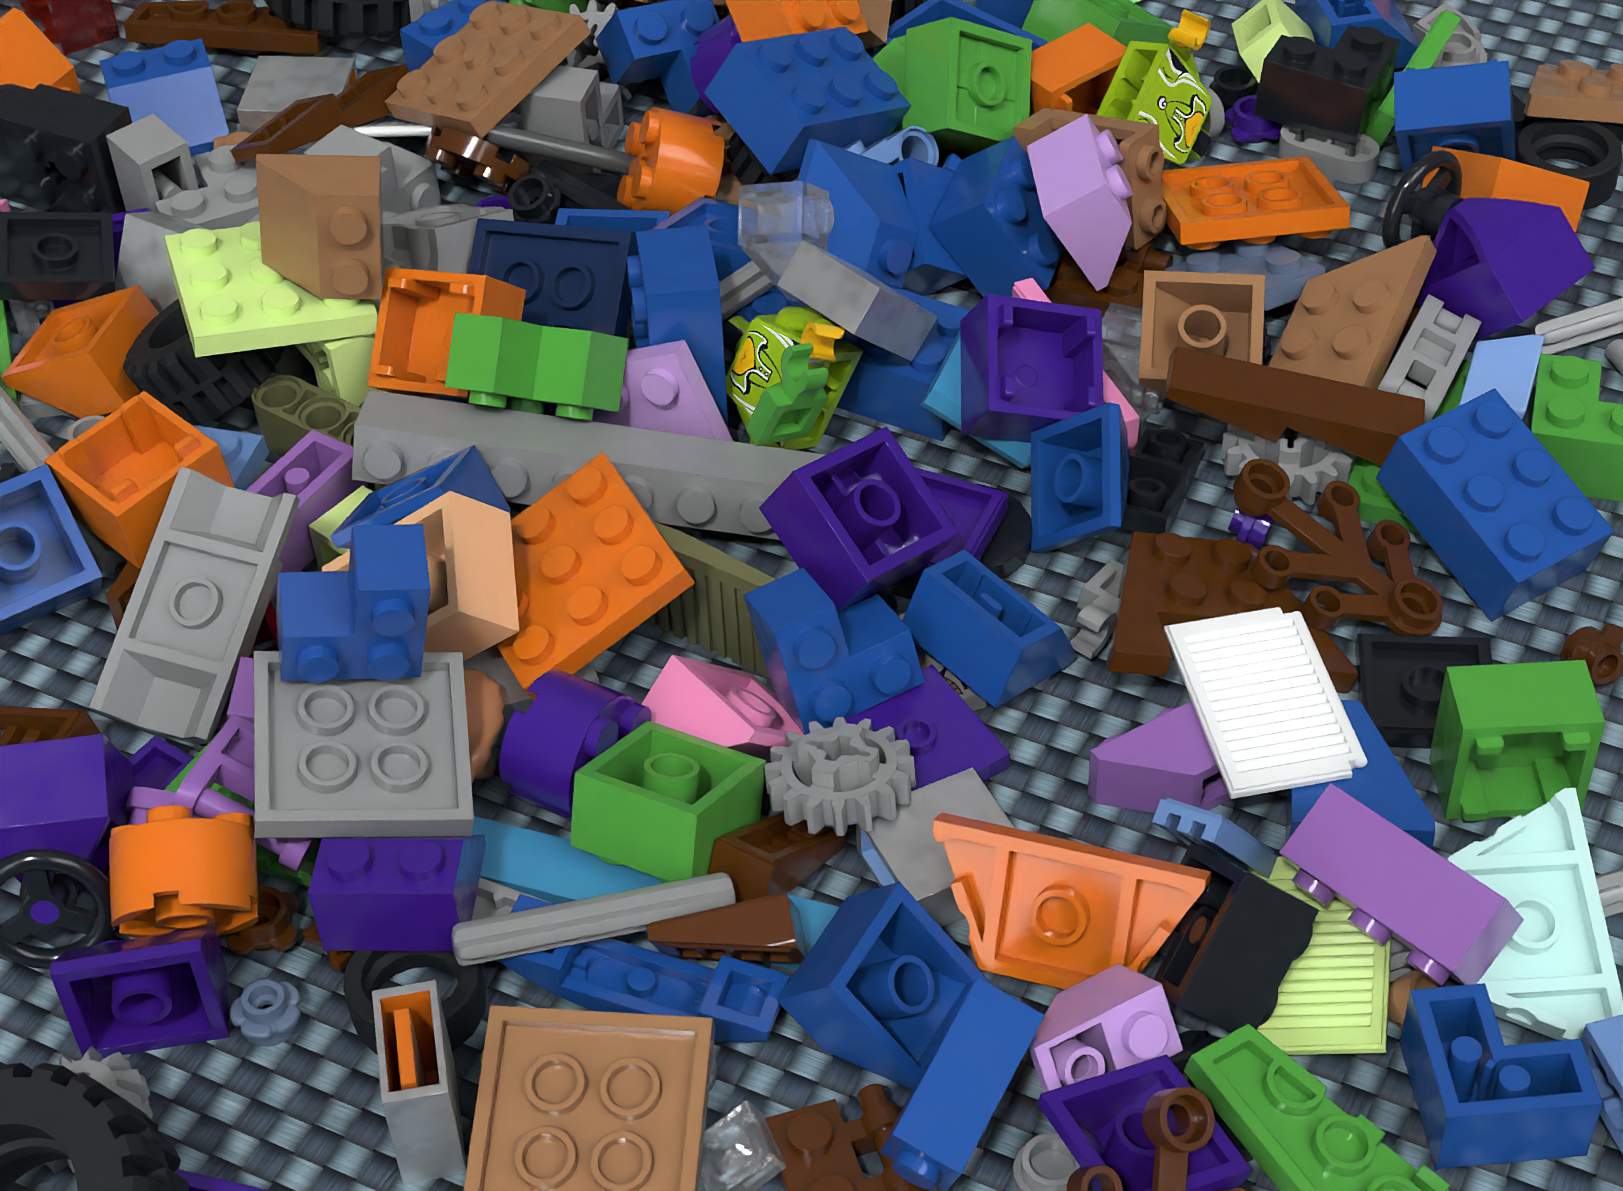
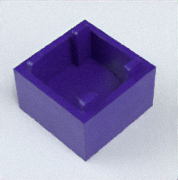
[960,294,1104,443]

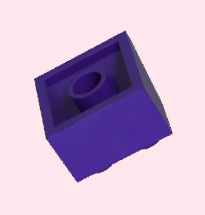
[308,835,486,951]
[50,926,229,1058]

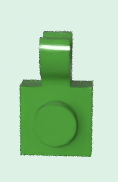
[745,343,829,446]

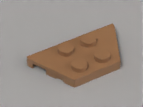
[1524,60,1623,123]
[1268,235,1437,389]

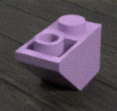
[1028,963,1183,1093]

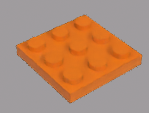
[1161,156,1350,250]
[496,452,695,700]

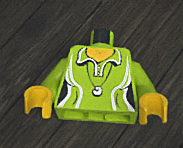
[1096,9,1212,166]
[722,306,863,450]

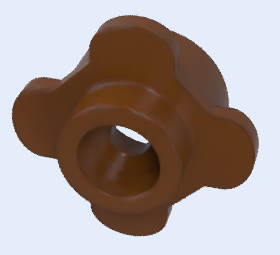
[1560,624,1623,686]
[227,886,299,955]

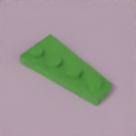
[1184,1023,1450,1191]

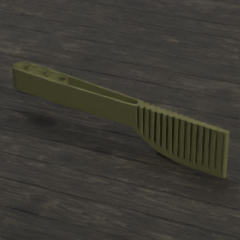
[251,374,777,679]

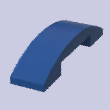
[497,894,791,1042]

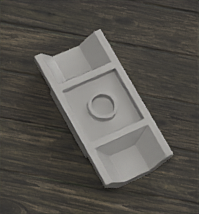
[89,466,300,745]

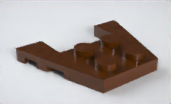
[1106,531,1358,693]

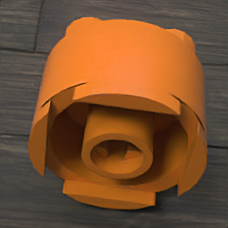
[617,107,724,216]
[109,805,259,938]

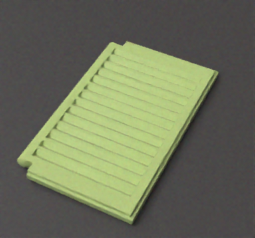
[1247,857,1392,1055]

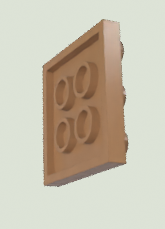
[384,0,591,139]
[464,1005,715,1191]

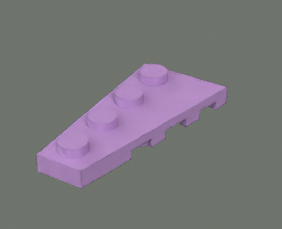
[494,340,734,442]

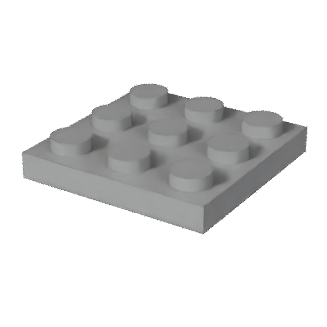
[253,651,474,838]

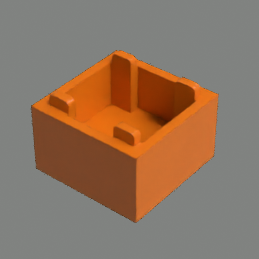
[1029,23,1127,117]
[367,267,526,409]
[44,391,235,569]

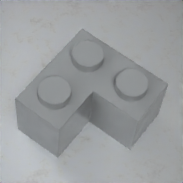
[515,65,624,175]
[304,124,442,218]
[155,144,259,230]

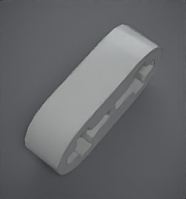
[1278,124,1380,184]

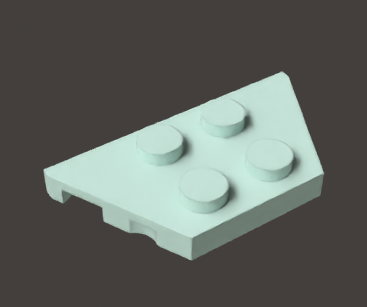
[1447,788,1623,1041]

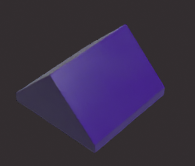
[1037,1054,1251,1191]

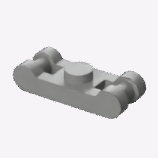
[1377,294,1482,424]

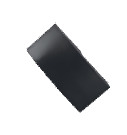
[1120,428,1204,534]

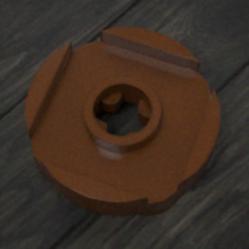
[424,126,532,197]

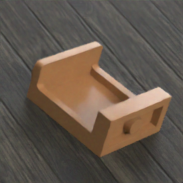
[1014,107,1167,250]

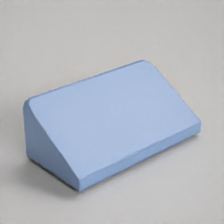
[1459,335,1545,420]

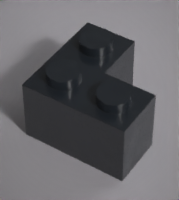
[1253,25,1400,146]
[1153,841,1319,1033]

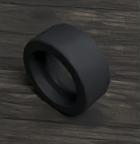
[1516,118,1623,210]
[343,950,486,1055]

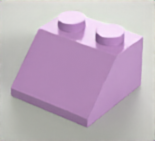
[1027,114,1133,291]

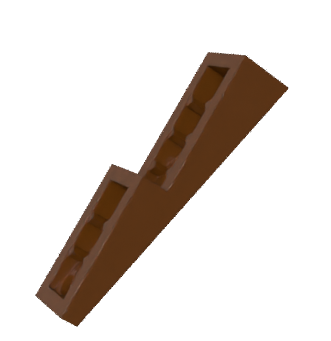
[230,64,409,163]
[1164,347,1425,466]

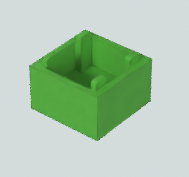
[902,17,1032,155]
[1429,660,1605,821]

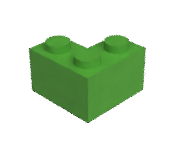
[445,312,629,421]
[1527,353,1623,502]

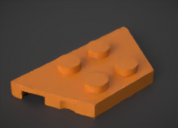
[932,812,1212,990]

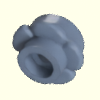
[230,979,301,1047]

